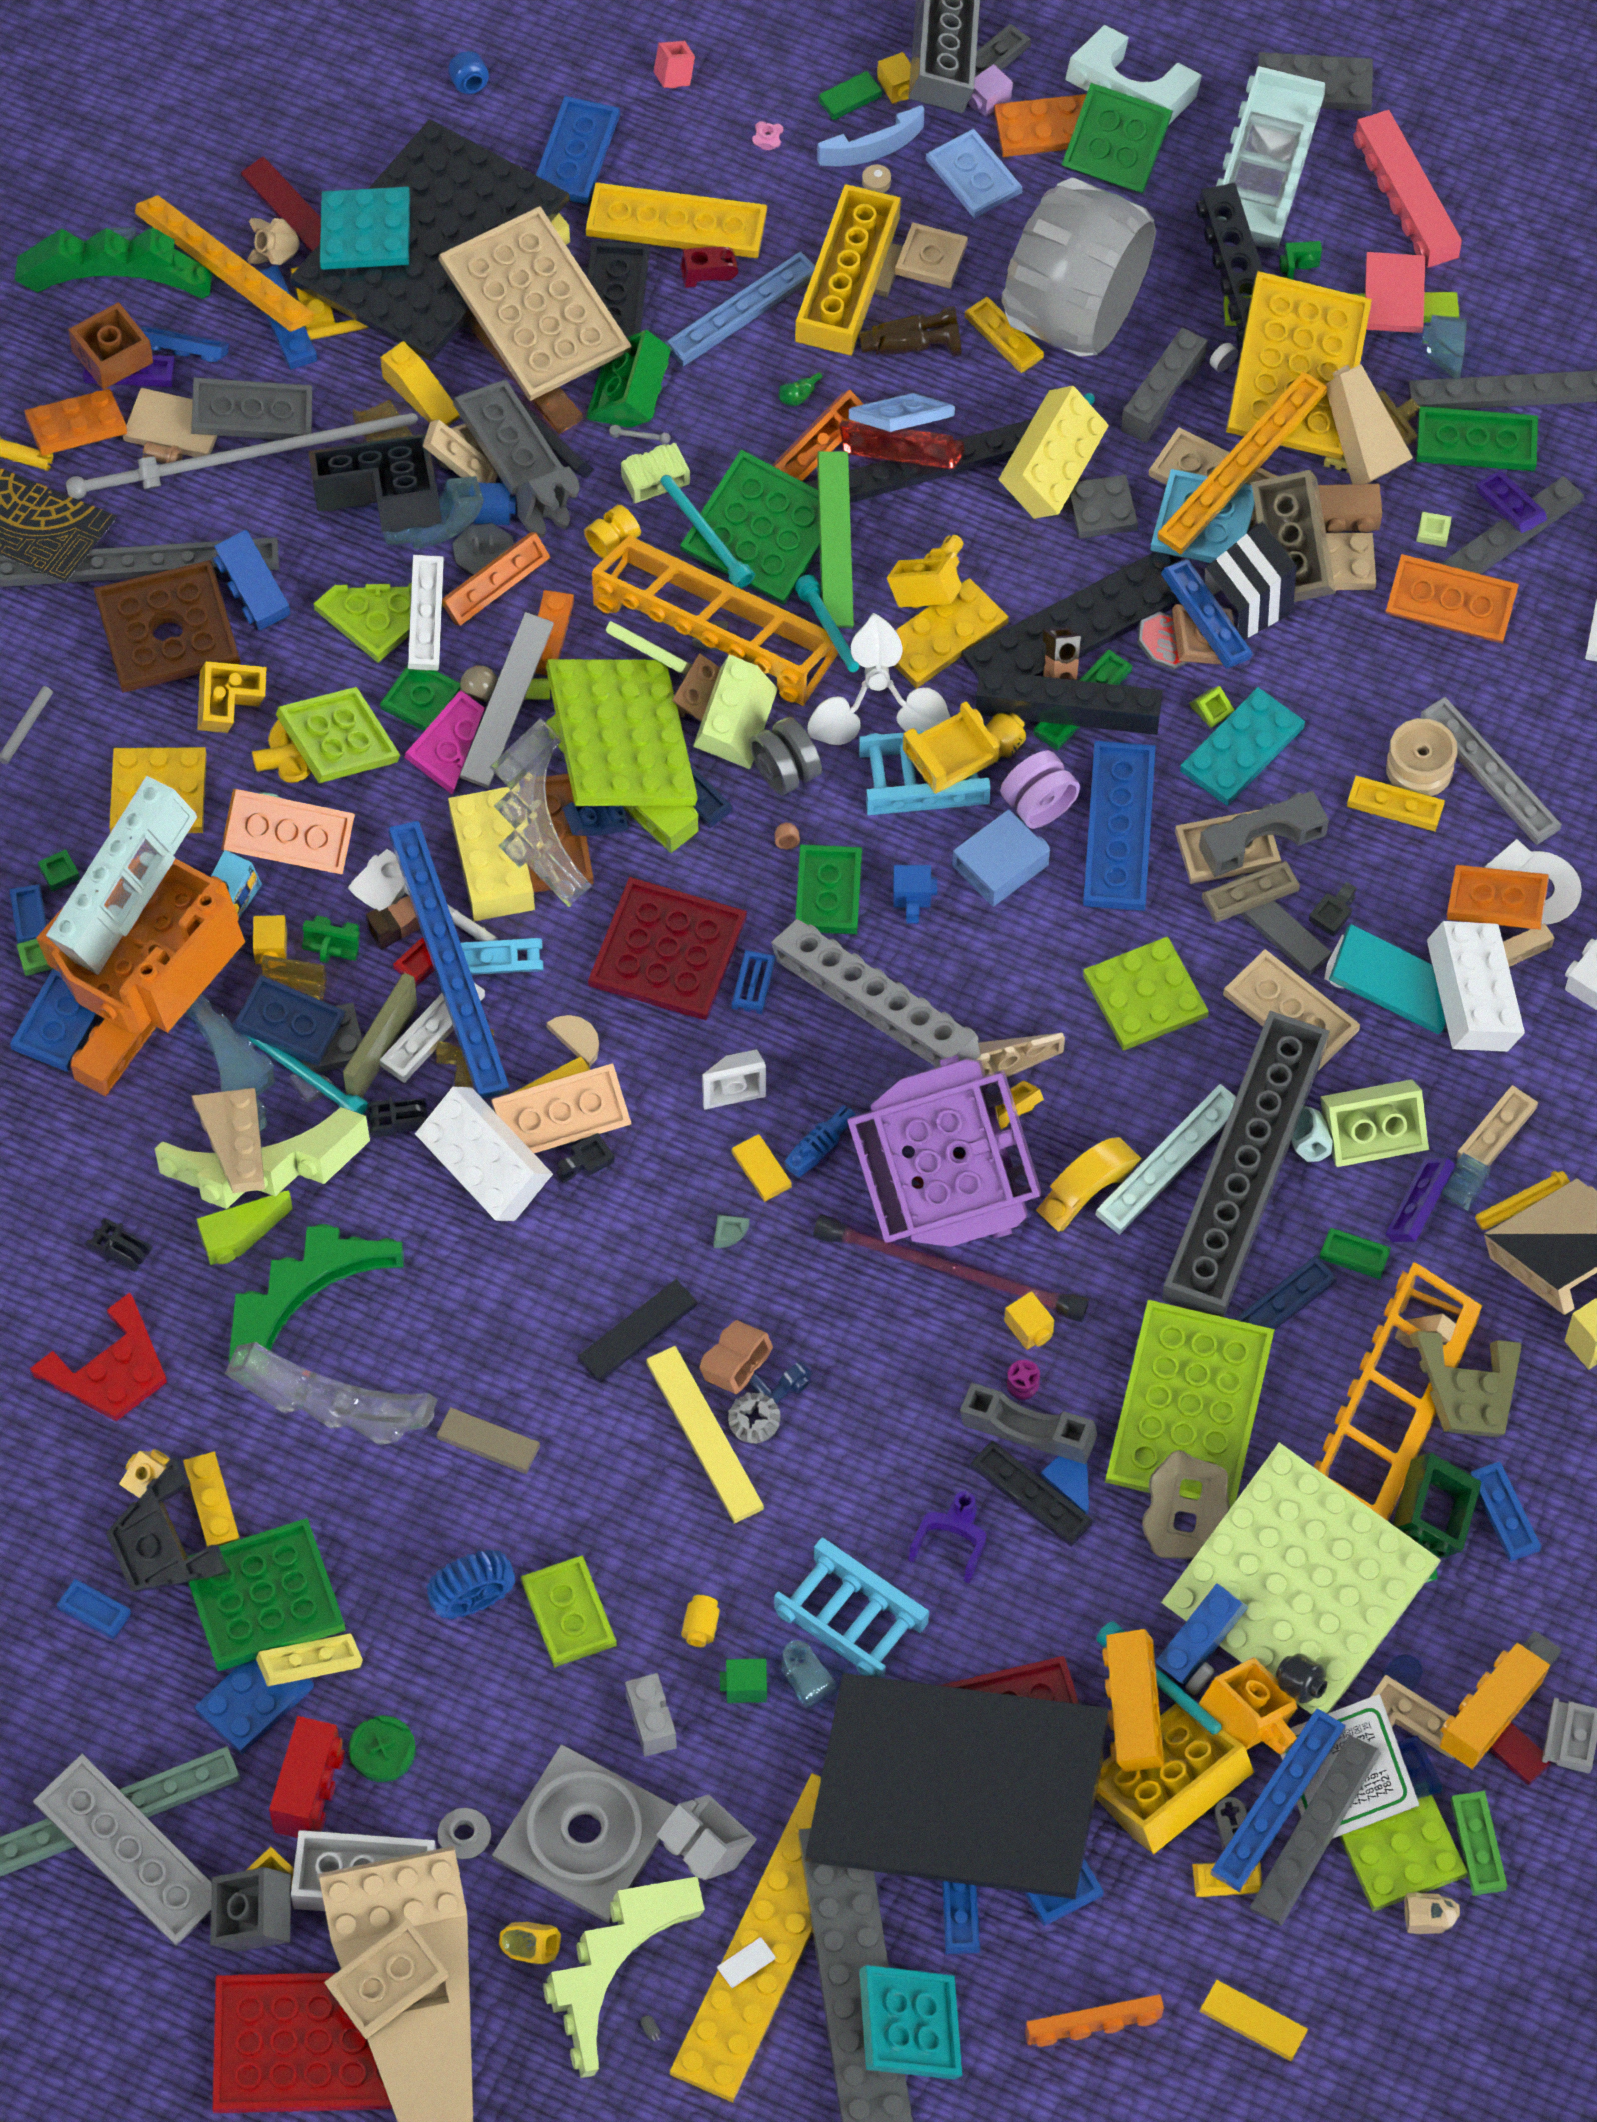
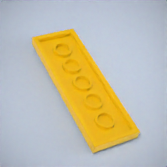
[586,183,767,259]

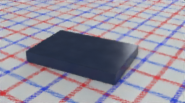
[233,975,346,1067]

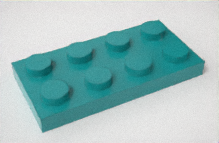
[1180,687,1305,806]

